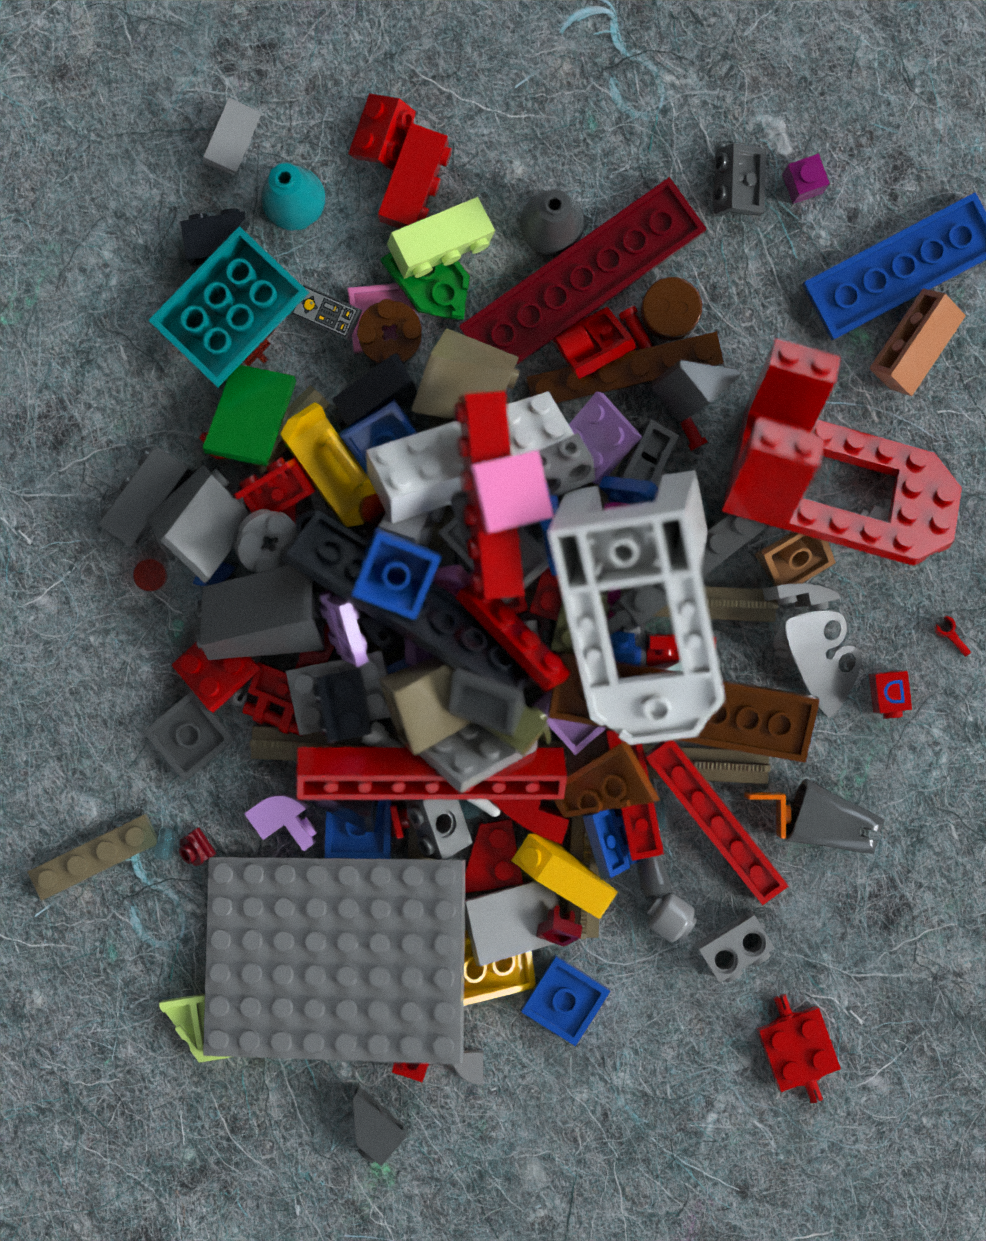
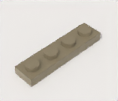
[28,814,160,901]

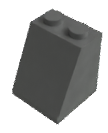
[146,464,251,583]

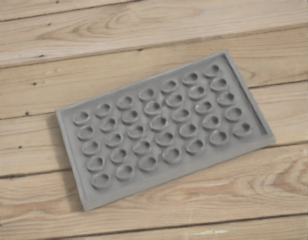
[203,857,465,1064]

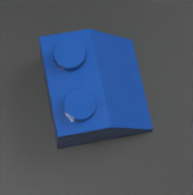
[352,527,441,620]

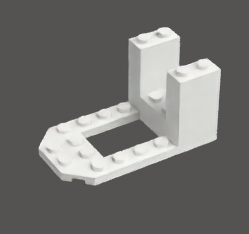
[548,470,725,745]

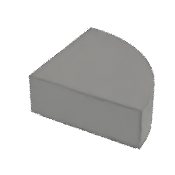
[453,1050,483,1085]

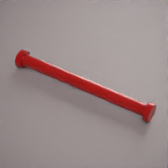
[618,306,708,451]

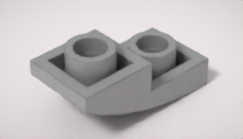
[762,584,840,612]

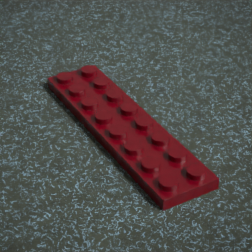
[459,177,707,366]

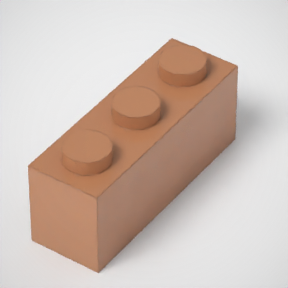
[869,288,966,396]

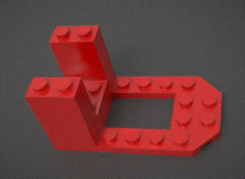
[722,338,962,566]

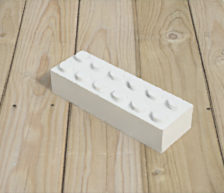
[366,391,574,523]

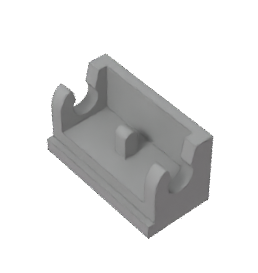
[202,98,262,175]

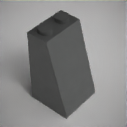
[196,565,325,660]

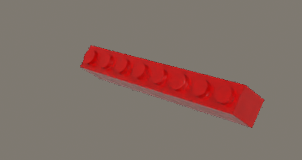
[297,747,567,800]

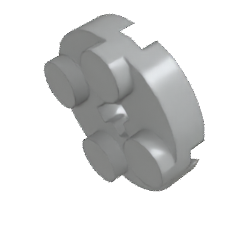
[234,509,299,573]

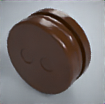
[641,277,702,341]

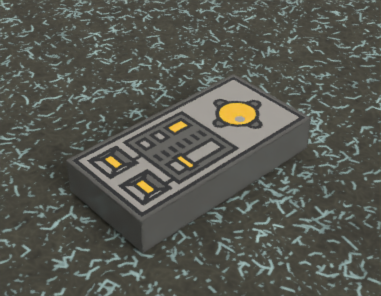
[291,284,362,340]

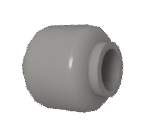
[646,893,697,942]

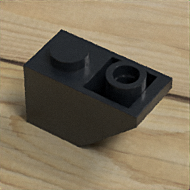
[180,208,250,266]

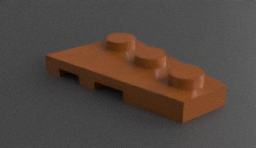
[554,742,660,818]

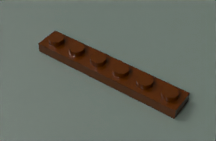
[526,331,724,404]

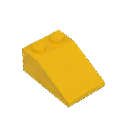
[464,930,536,1006]

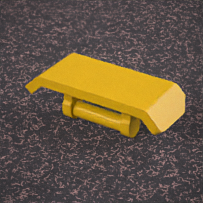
[280,402,384,527]

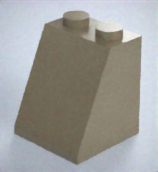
[411,328,520,419]
[378,656,472,755]

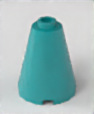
[261,163,326,231]

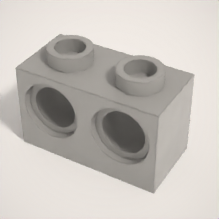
[539,433,596,497]
[695,911,775,983]

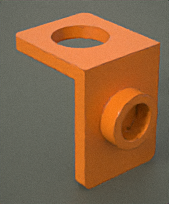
[744,792,791,839]

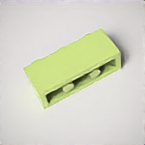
[387,197,495,279]

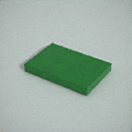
[203,365,296,466]

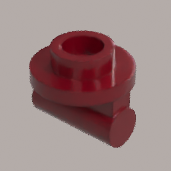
[179,827,217,866]

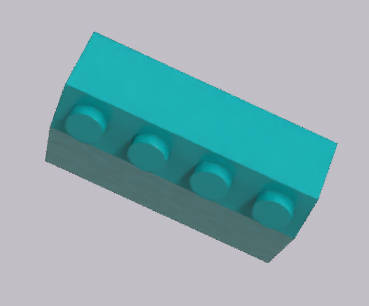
[148,226,309,387]

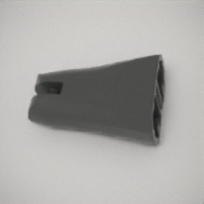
[786,778,885,854]

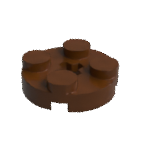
[357,299,422,365]

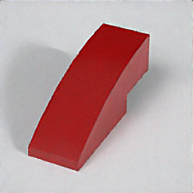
[490,799,570,845]

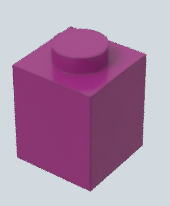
[782,153,830,204]

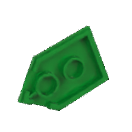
[380,252,470,321]

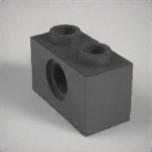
[405,799,473,860]

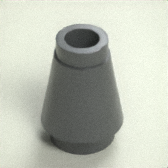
[639,855,672,897]

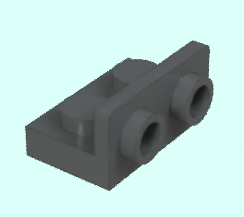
[712,143,766,216]

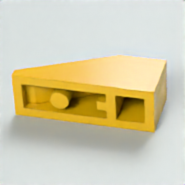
[511,833,618,919]

